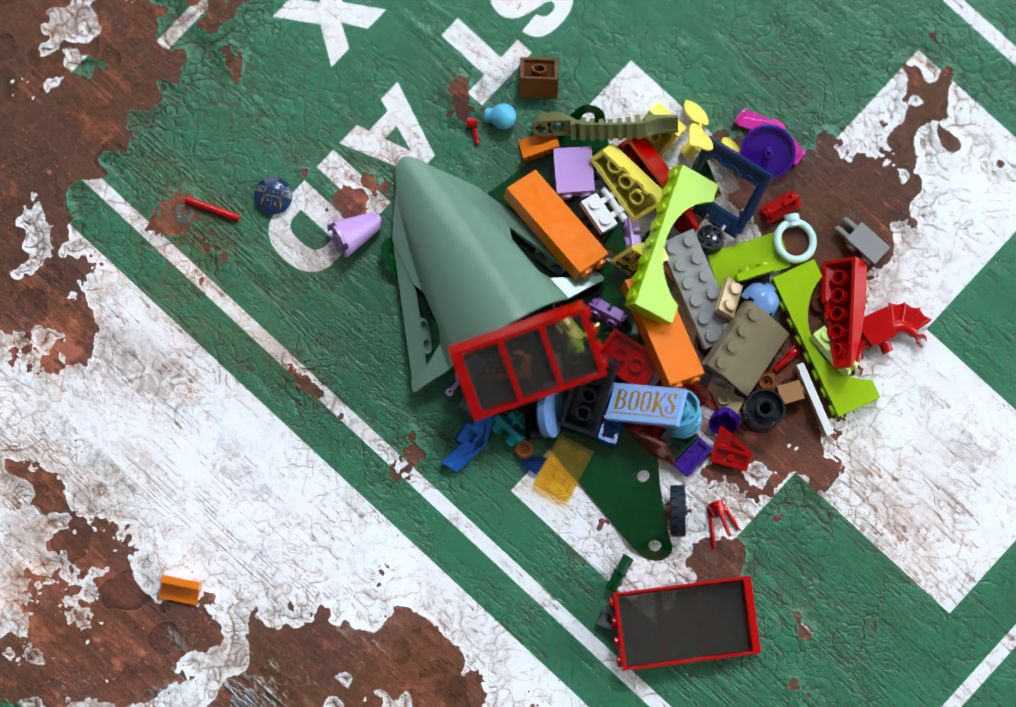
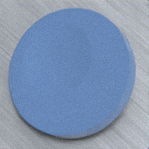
[537,381,564,438]

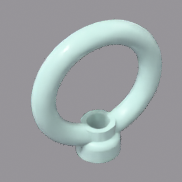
[773,213,817,263]

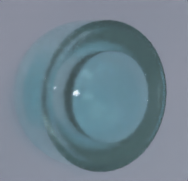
[174,204,194,224]

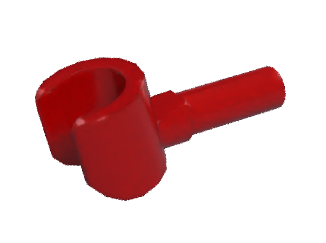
[467,117,479,144]

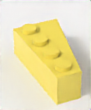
[590,143,662,222]

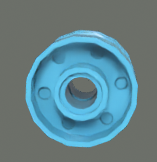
[663,390,702,438]

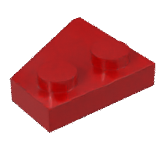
[709,425,752,472]

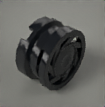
[697,225,723,255]

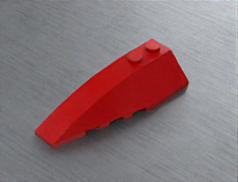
[617,137,699,234]
[821,256,867,369]

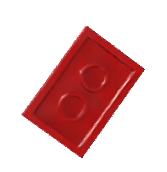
[600,328,656,385]

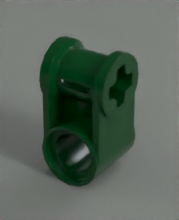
[664,433,699,459]

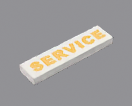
[795,363,833,437]

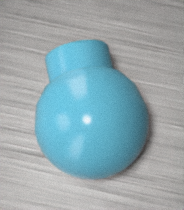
[484,103,516,130]

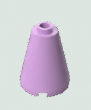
[327,212,383,258]

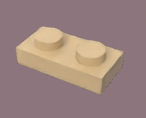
[714,277,743,320]

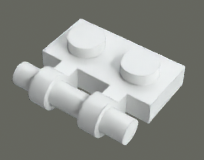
[579,187,628,235]

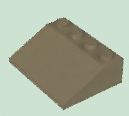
[702,301,789,397]

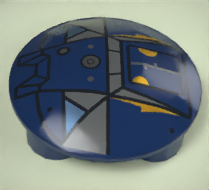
[254,177,293,214]

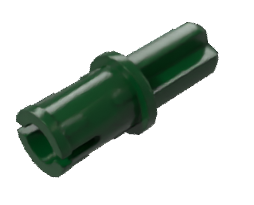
[606,554,634,592]

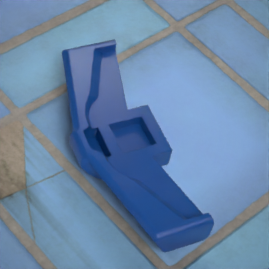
[440,398,497,473]

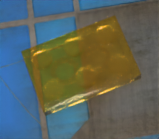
[533,434,594,503]

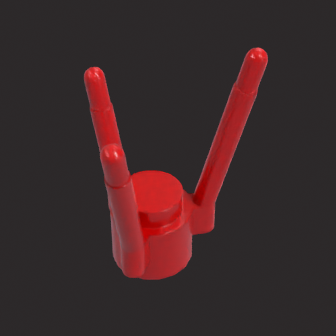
[706,499,740,549]

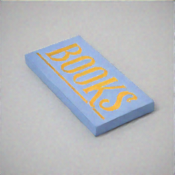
[606,383,688,428]

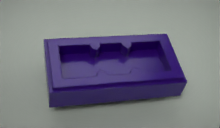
[673,436,713,477]

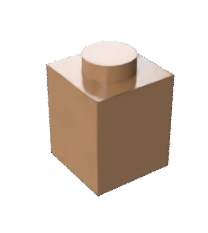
[775,380,806,405]

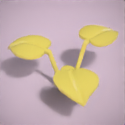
[681,100,740,160]

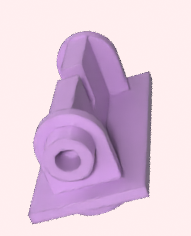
[621,214,641,249]

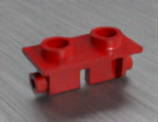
[759,190,802,224]

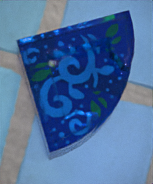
[521,456,547,475]

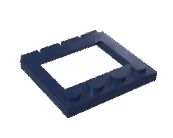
[691,136,774,238]

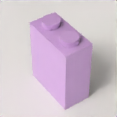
[553,146,595,200]

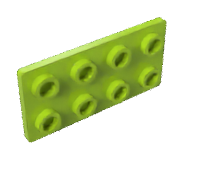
[707,232,791,289]

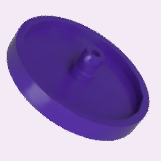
[740,124,796,179]

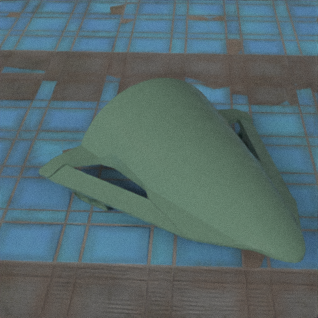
[392,156,604,392]

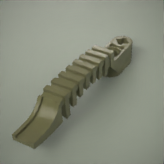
[532,112,678,141]

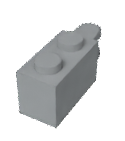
[835,217,890,266]

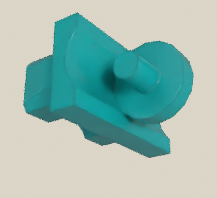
[491,412,526,447]

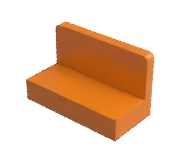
[518,135,560,163]
[159,575,202,605]

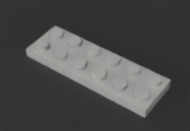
[664,229,731,349]

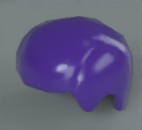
[709,407,740,434]

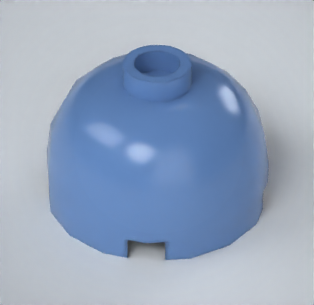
[740,282,779,317]

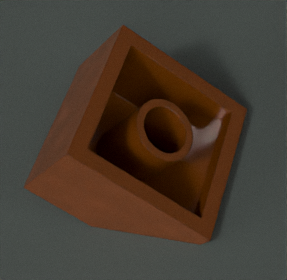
[519,57,558,99]

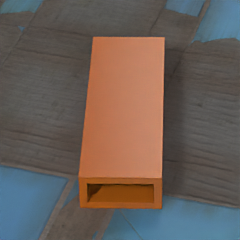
[503,170,609,281]
[620,278,705,388]

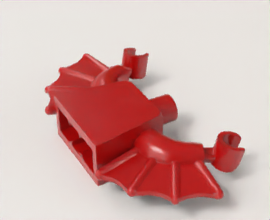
[851,302,931,376]

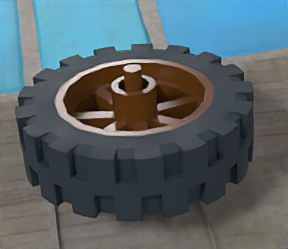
[664,485,692,537]

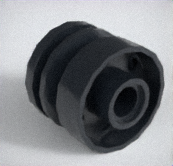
[740,388,785,433]

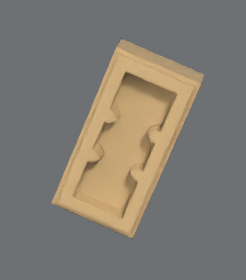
[702,382,745,413]

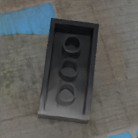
[560,349,621,437]

